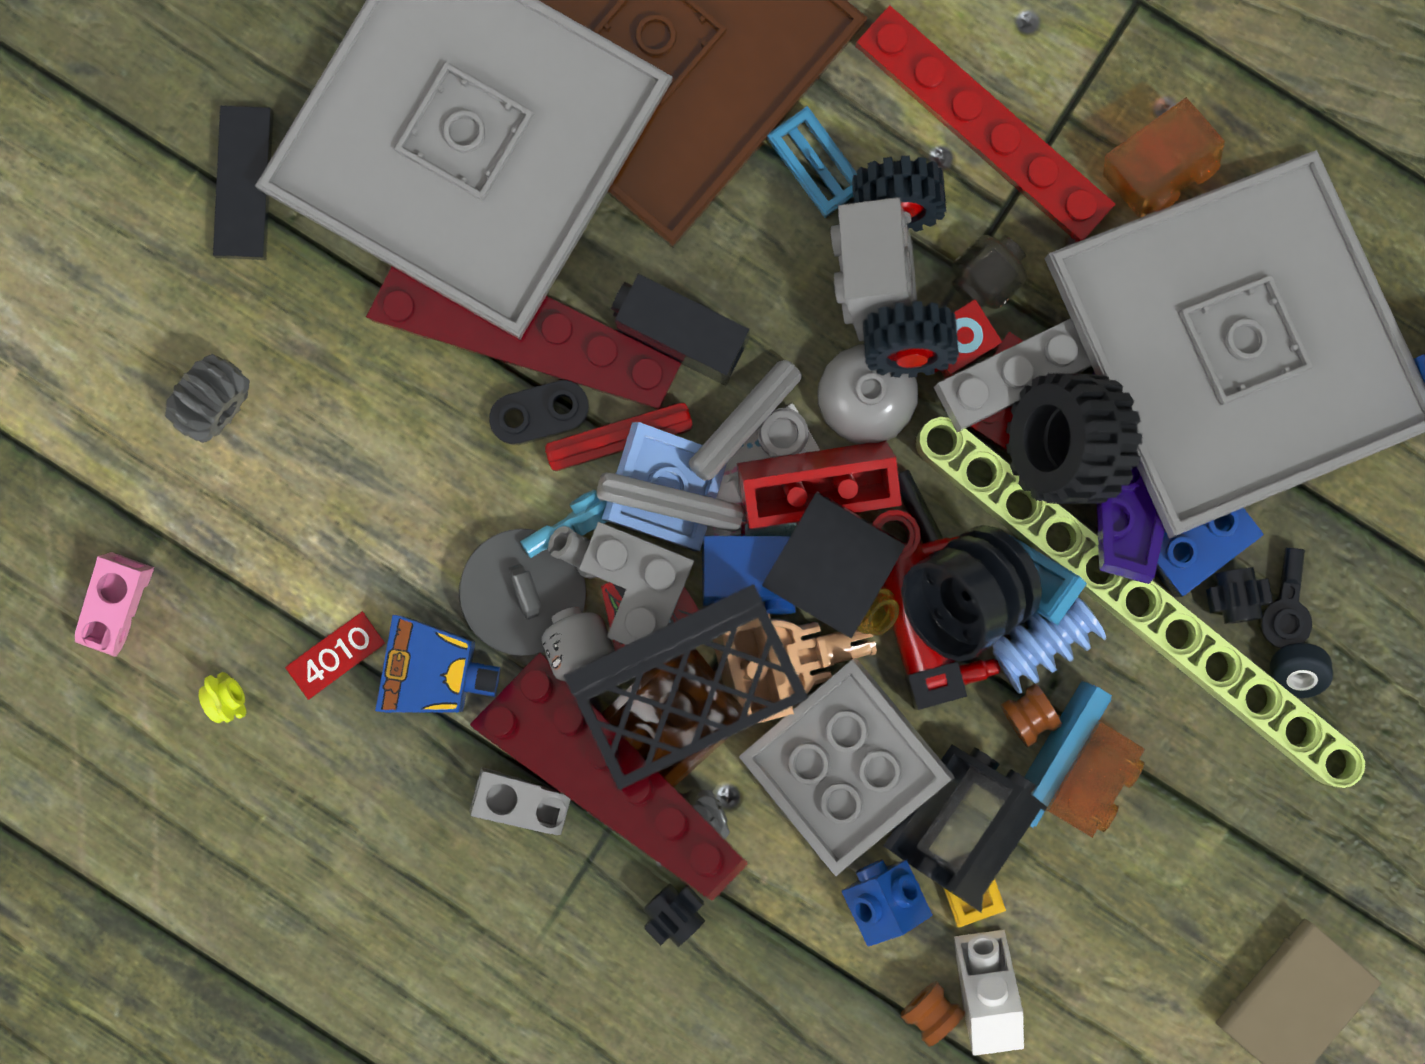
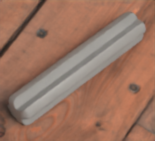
[689,360,802,481]
[597,472,744,531]

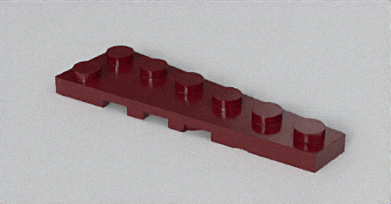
[366,266,682,409]
[470,653,749,901]

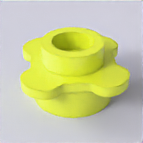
[198,672,246,723]

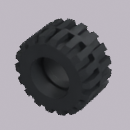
[1006,373,1142,503]

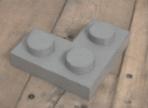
[579,522,694,645]

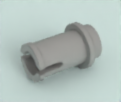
[548,526,598,579]

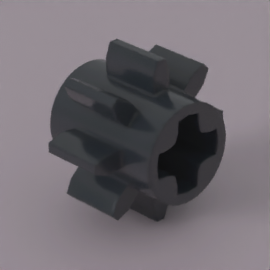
[1206,567,1273,624]
[643,883,706,947]

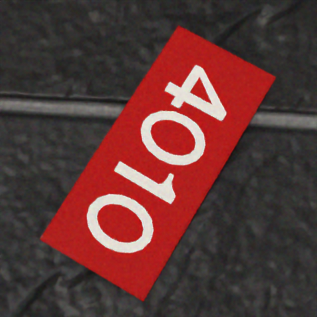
[285,611,385,700]

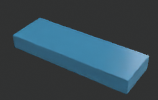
[1025,681,1112,828]

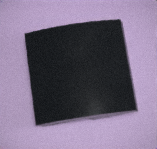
[762,491,906,638]

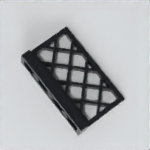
[563,584,809,790]

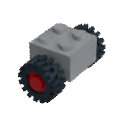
[831,156,959,378]

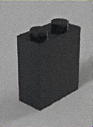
[611,274,750,386]

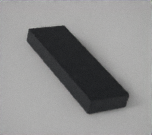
[213,106,274,260]

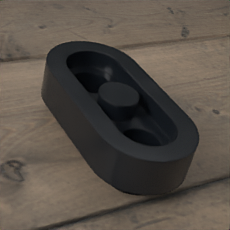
[489,380,589,446]

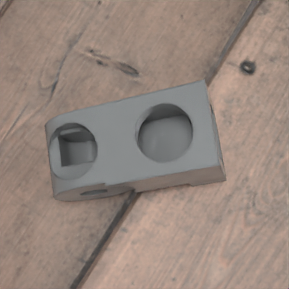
[469,767,571,835]

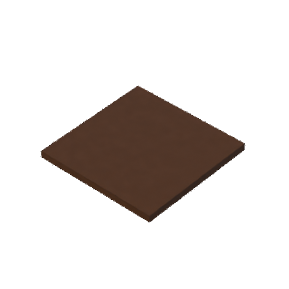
[539,0,868,248]

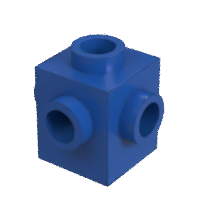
[841,859,933,947]

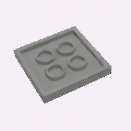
[739,658,955,876]

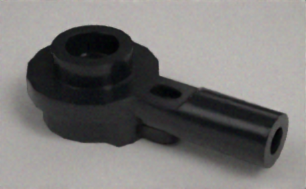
[1260,547,1312,649]

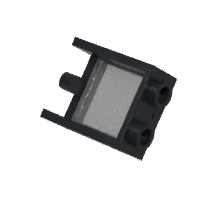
[883,744,1048,913]

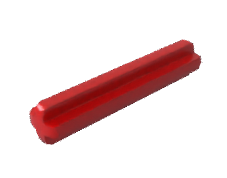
[545,402,693,471]

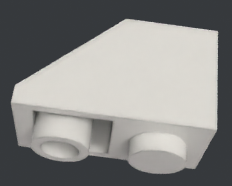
[954,930,1024,1056]

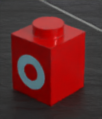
[934,299,1002,379]

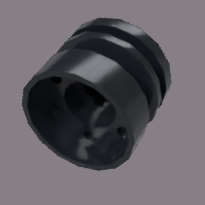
[901,525,1042,661]

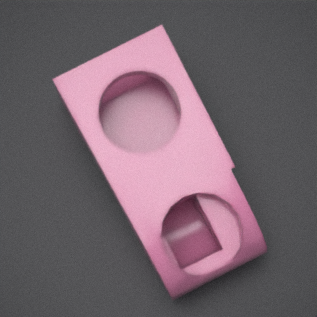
[75,552,154,657]

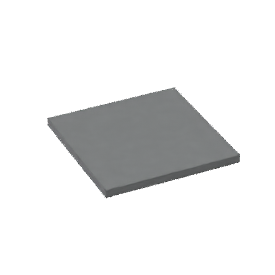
[255,0,672,340]
[1044,150,1425,538]

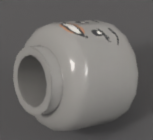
[541,607,615,681]

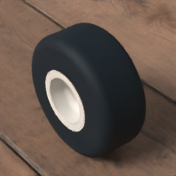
[1270,643,1333,698]

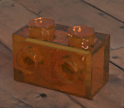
[1103,97,1225,218]
[1046,722,1145,838]

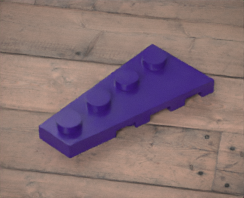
[1092,371,1165,584]

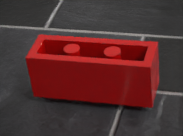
[737,440,902,529]

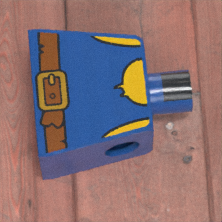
[375,615,500,713]

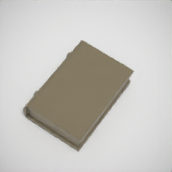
[1215,918,1381,1064]

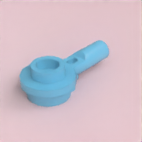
[520,490,607,558]

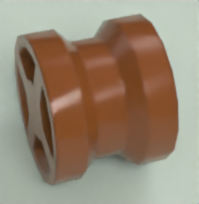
[1000,683,1062,747]
[900,981,966,1047]

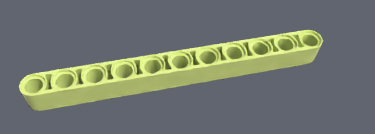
[916,417,1365,788]

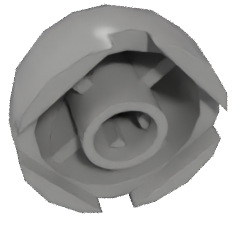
[818,344,918,445]

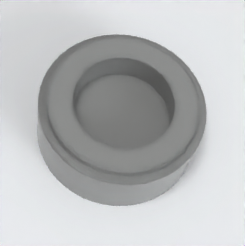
[758,408,809,457]

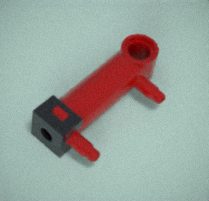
[872,510,1000,710]

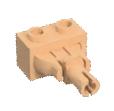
[713,613,877,723]

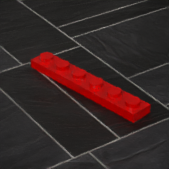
[855,5,1116,242]

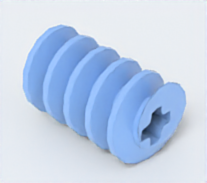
[992,597,1106,693]

